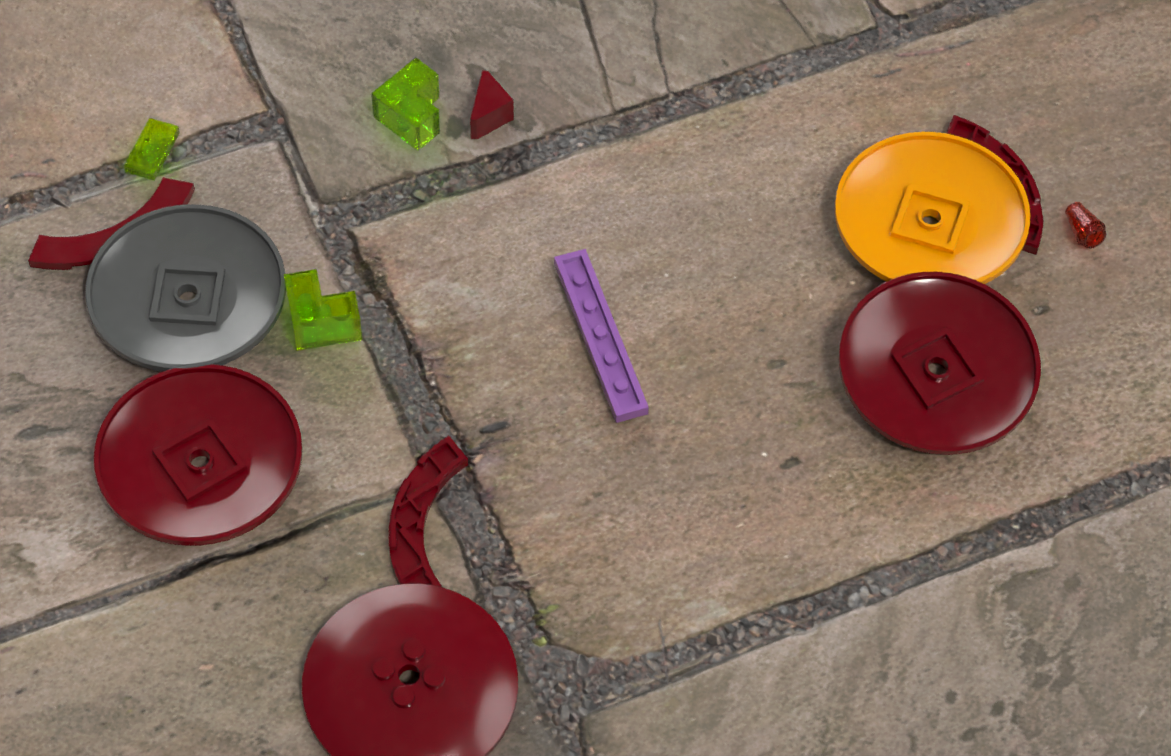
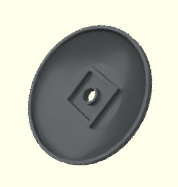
[85,204,286,372]

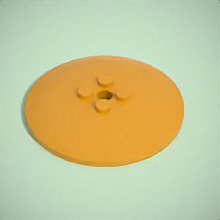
[835,132,1030,284]

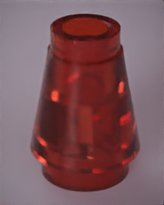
[1065,202,1107,249]

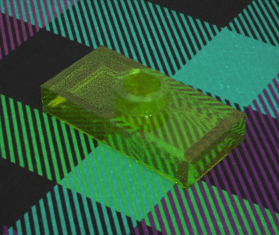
[124,118,180,181]

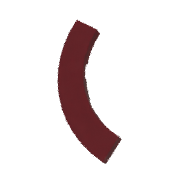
[946,115,1044,255]
[28,177,195,270]
[389,435,468,587]

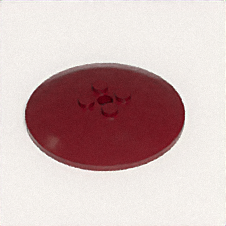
[838,271,1041,455]
[94,364,303,546]
[302,584,518,756]

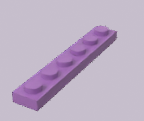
[554,249,649,423]

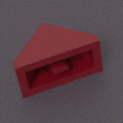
[470,70,514,140]

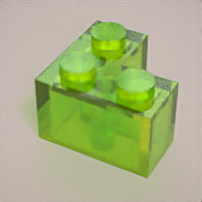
[371,58,440,151]
[284,269,362,351]

